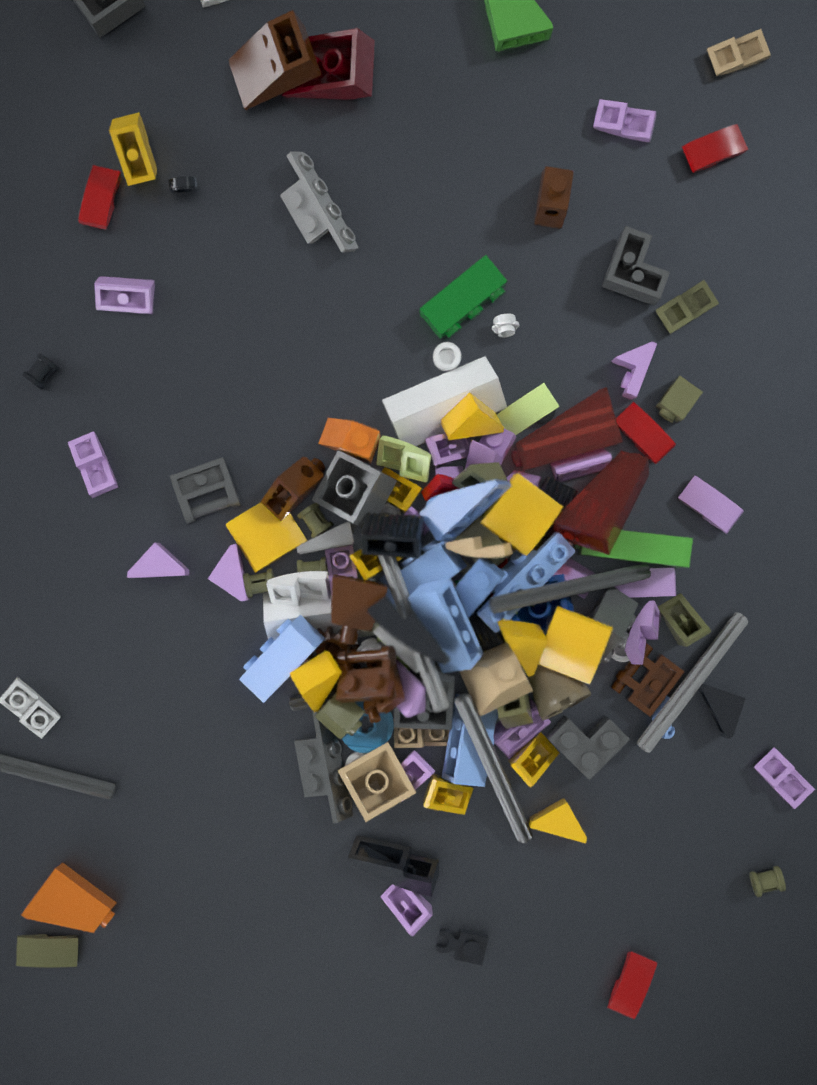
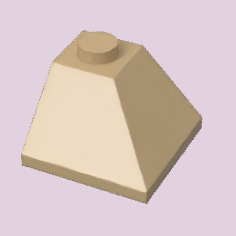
[459,641,533,716]
[338,742,416,822]

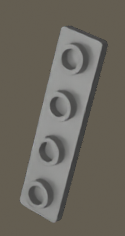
[280,152,359,253]

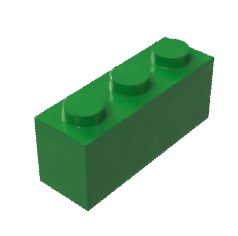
[419,255,507,339]

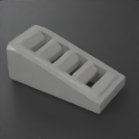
[297,521,355,555]

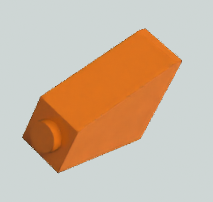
[318,418,381,464]
[21,862,117,933]

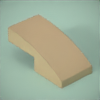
[707,29,771,76]
[445,536,512,558]

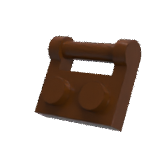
[336,645,396,703]

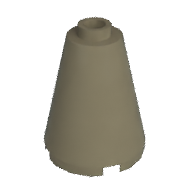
[528,665,591,721]

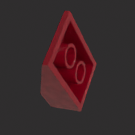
[283,28,375,100]

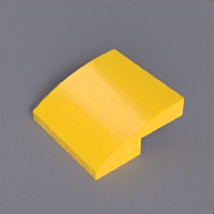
[479,473,563,556]
[226,502,307,573]
[538,606,613,684]

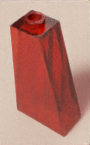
[511,387,623,472]
[553,450,649,555]

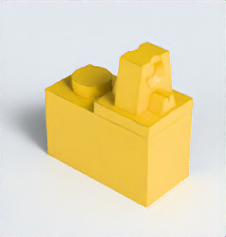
[109,112,157,186]

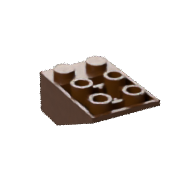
[228,10,321,110]

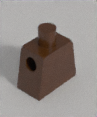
[534,166,574,229]
[261,456,325,521]
[331,574,388,645]

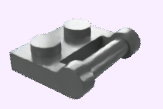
[170,457,241,524]

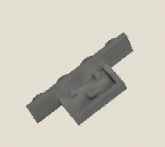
[294,707,353,823]

